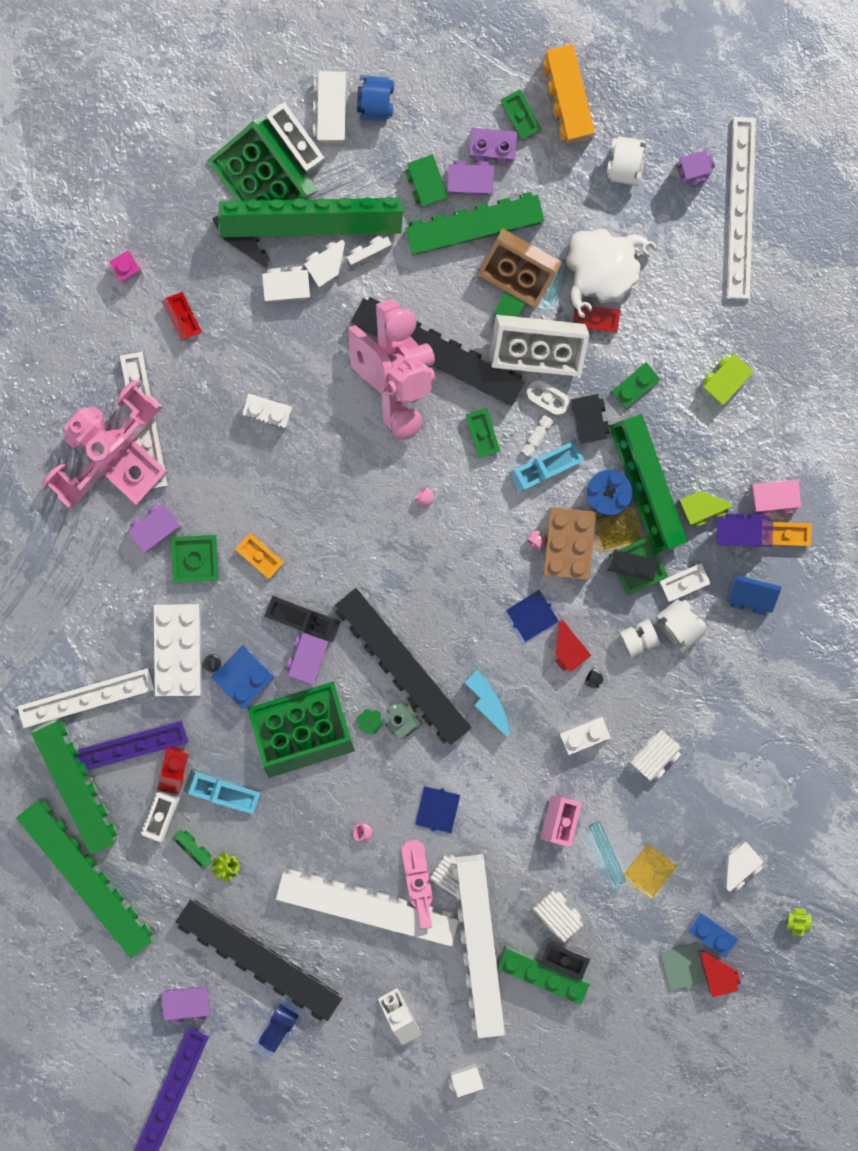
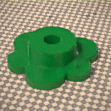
[357,709,383,735]

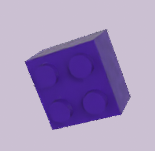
[717,513,773,547]

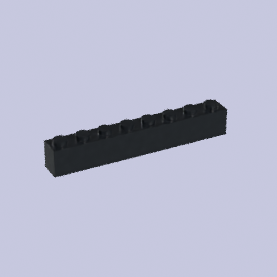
[351,297,525,407]
[335,588,472,745]
[176,897,343,1021]

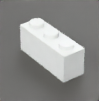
[313,71,346,143]
[266,102,325,174]

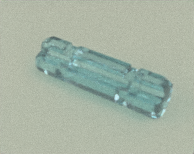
[544,259,569,304]

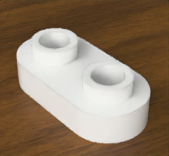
[527,380,569,415]

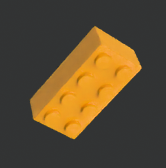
[542,44,595,145]

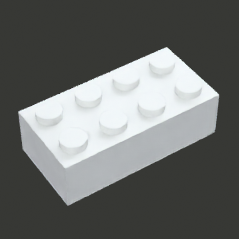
[489,315,589,377]
[154,604,202,696]

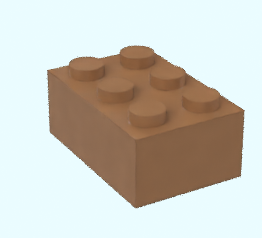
[477,229,562,308]
[543,507,596,580]

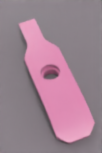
[401,840,433,929]

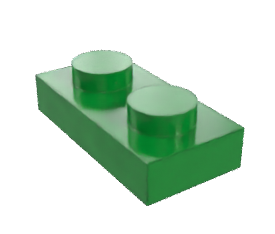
[500,89,541,141]
[611,362,660,409]
[465,408,500,458]
[171,829,213,870]

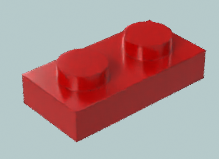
[162,292,202,341]
[573,306,620,333]

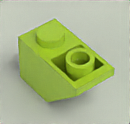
[678,491,732,527]

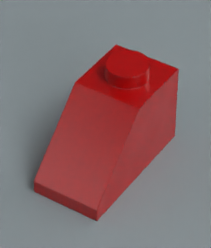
[555,620,591,672]
[699,950,741,997]

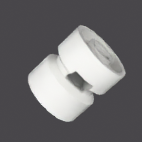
[620,619,661,658]

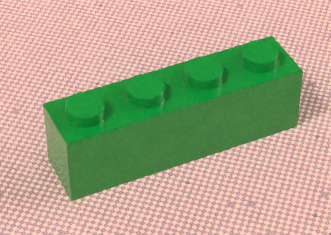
[497,945,590,1005]

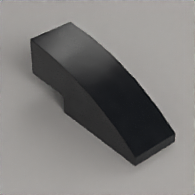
[264,595,341,642]

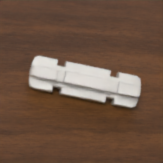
[522,415,553,458]

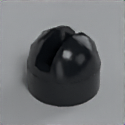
[203,654,222,672]
[585,669,604,688]

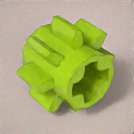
[211,852,240,882]
[786,908,812,937]

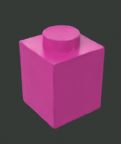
[109,250,142,284]

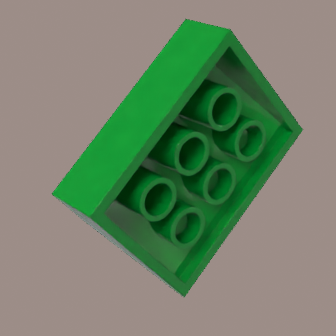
[207,117,318,201]
[247,681,355,778]

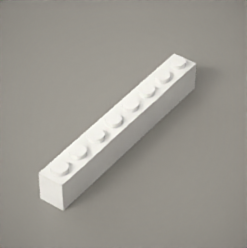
[452,854,505,1038]
[276,869,459,946]

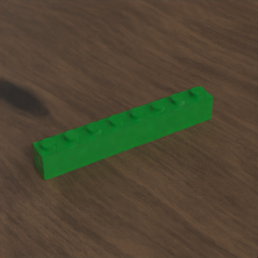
[218,197,403,237]
[16,799,154,958]

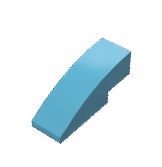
[509,440,584,493]
[464,669,510,737]
[184,770,260,814]

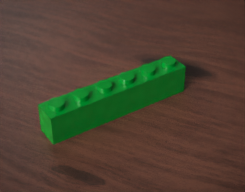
[405,192,545,256]
[609,414,688,554]
[31,717,119,855]

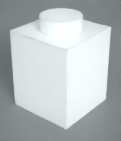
[448,1064,484,1097]

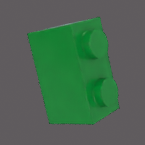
[404,154,448,209]

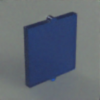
[506,590,559,642]
[415,786,460,833]

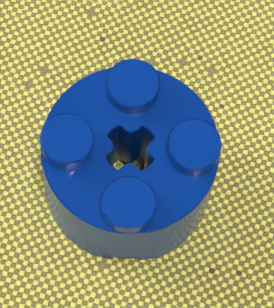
[357,75,394,122]
[585,470,632,516]

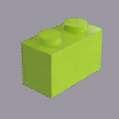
[702,354,754,406]

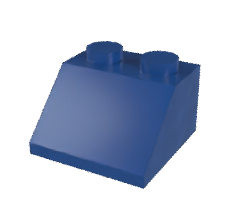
[726,575,782,616]
[211,645,276,709]

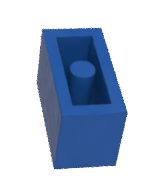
[686,910,738,958]

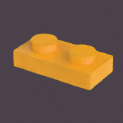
[773,522,812,546]
[235,533,284,579]

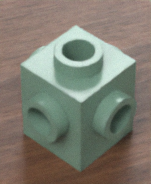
[384,703,423,739]

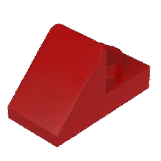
[157,746,189,794]

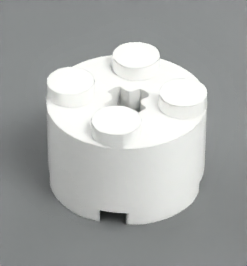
[607,136,647,186]
[655,599,707,652]

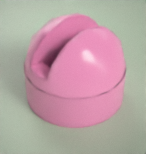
[414,487,434,506]
[526,531,546,551]
[353,823,373,842]

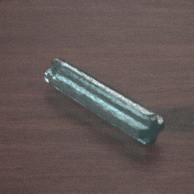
[590,821,626,886]

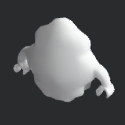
[566,228,657,318]

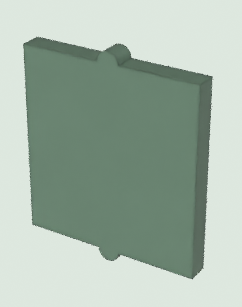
[660,943,707,991]

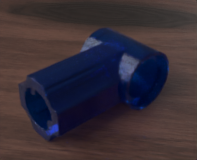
[258,1004,299,1053]

